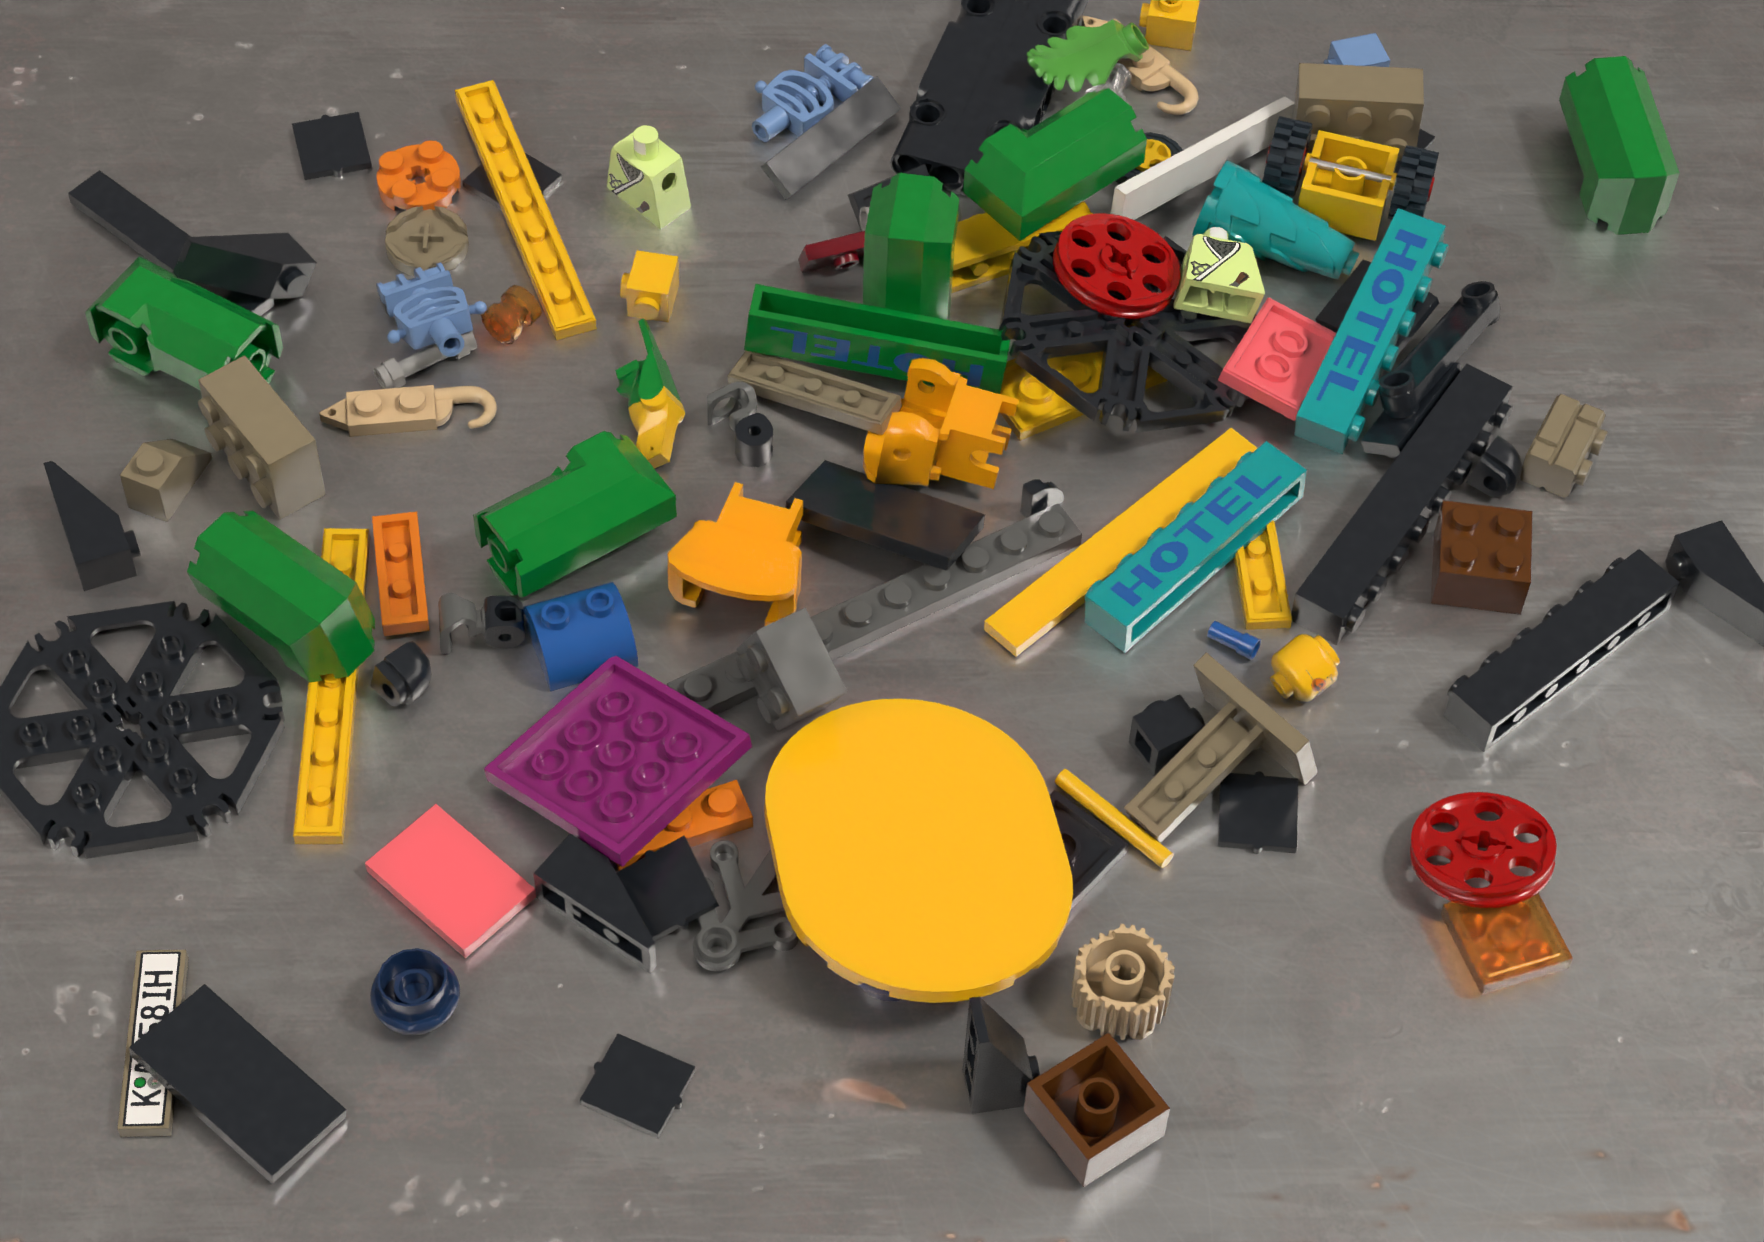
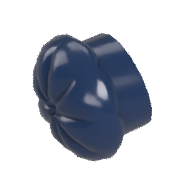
[370,948,460,1035]

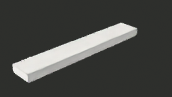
[1110,96,1295,220]

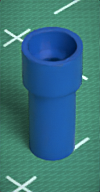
[1207,621,1261,660]

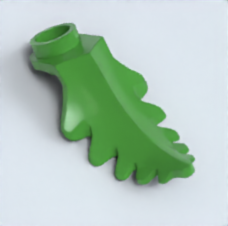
[1027,19,1149,92]

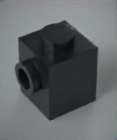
[1129,694,1205,776]

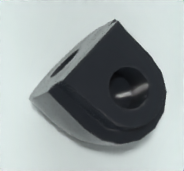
[1466,435,1523,497]
[370,641,432,706]

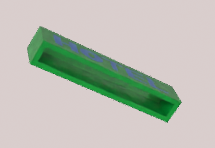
[744,284,1011,394]

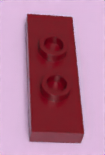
[798,231,865,273]

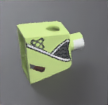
[607,125,691,230]
[1174,227,1265,323]

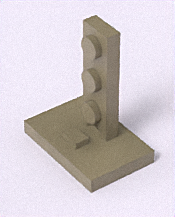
[1124,652,1318,843]

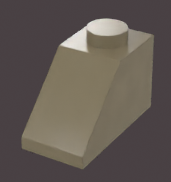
[120,439,212,522]

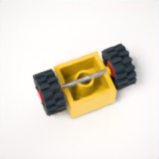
[1262,116,1439,241]

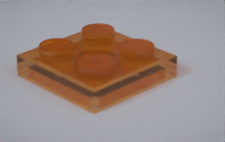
[1440,893,1573,995]

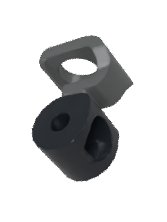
[707,382,773,467]
[438,593,525,654]

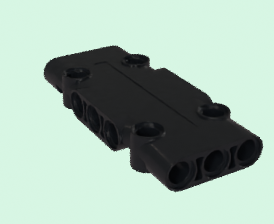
[890,0,1088,197]

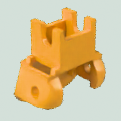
[863,358,1019,489]
[667,482,803,626]

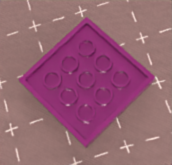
[484,656,752,867]

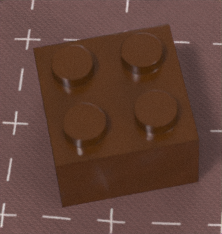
[1431,500,1533,615]
[1024,1033,1170,1187]

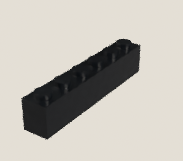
[1444,549,1680,752]

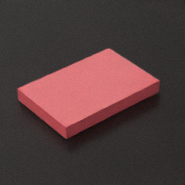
[1218,297,1336,421]
[365,804,536,959]

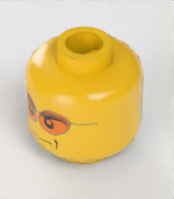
[1270,634,1340,702]

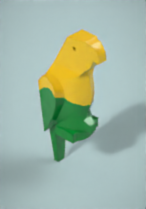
[615,318,685,469]

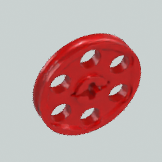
[1053,213,1181,319]
[1410,792,1557,908]

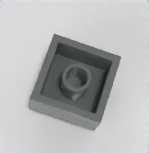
[736,607,848,732]

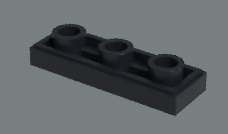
[1361,362,1462,458]

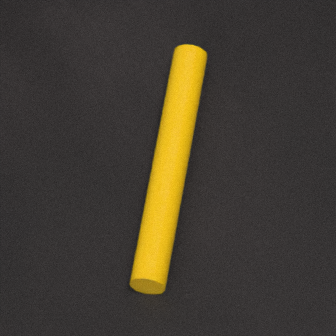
[1054,769,1174,869]

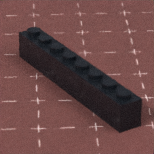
[1291,364,1513,645]

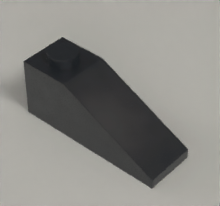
[173,233,317,299]
[43,461,141,591]
[1665,520,1764,646]
[533,833,657,974]
[962,996,1040,1114]

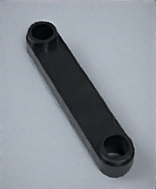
[1379,281,1501,418]

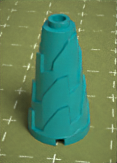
[1192,160,1360,279]

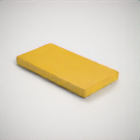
[1000,324,1168,441]

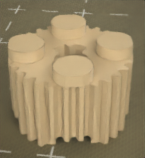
[1071,924,1175,1040]

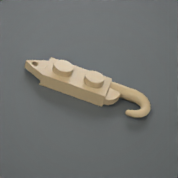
[1081,16,1199,115]
[319,385,497,437]

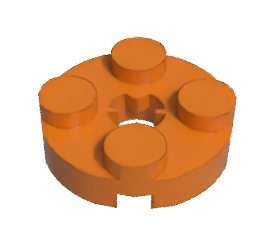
[377,140,461,211]

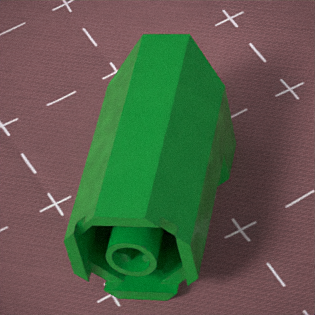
[1559,56,1680,235]
[963,88,1147,241]
[863,173,960,320]
[85,256,283,390]
[473,431,677,598]
[187,510,375,682]

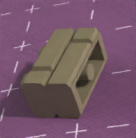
[1520,394,1608,498]

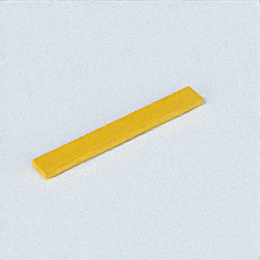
[455,80,597,340]
[984,428,1257,657]
[293,528,371,844]

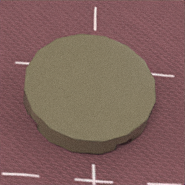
[385,206,469,276]

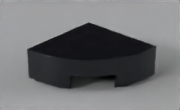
[1020,479,1064,518]

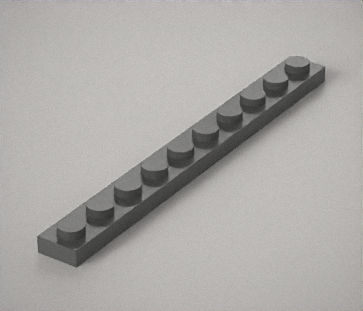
[667,503,1082,715]

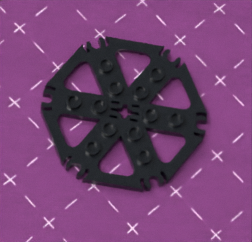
[999,231,1257,433]
[0,601,285,859]

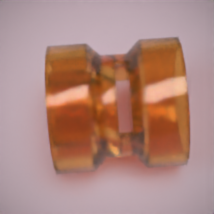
[481,285,542,345]

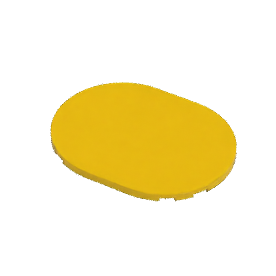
[764,699,1073,1003]

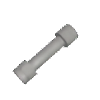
[374,331,477,389]

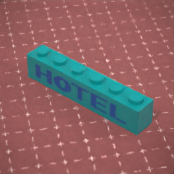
[1294,208,1449,454]
[1085,441,1307,653]

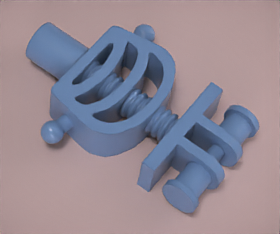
[752,44,874,142]
[376,262,487,357]

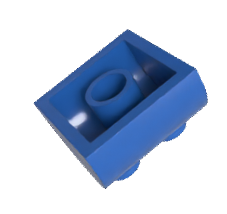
[523,582,638,692]

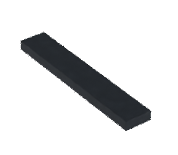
[68,170,274,316]

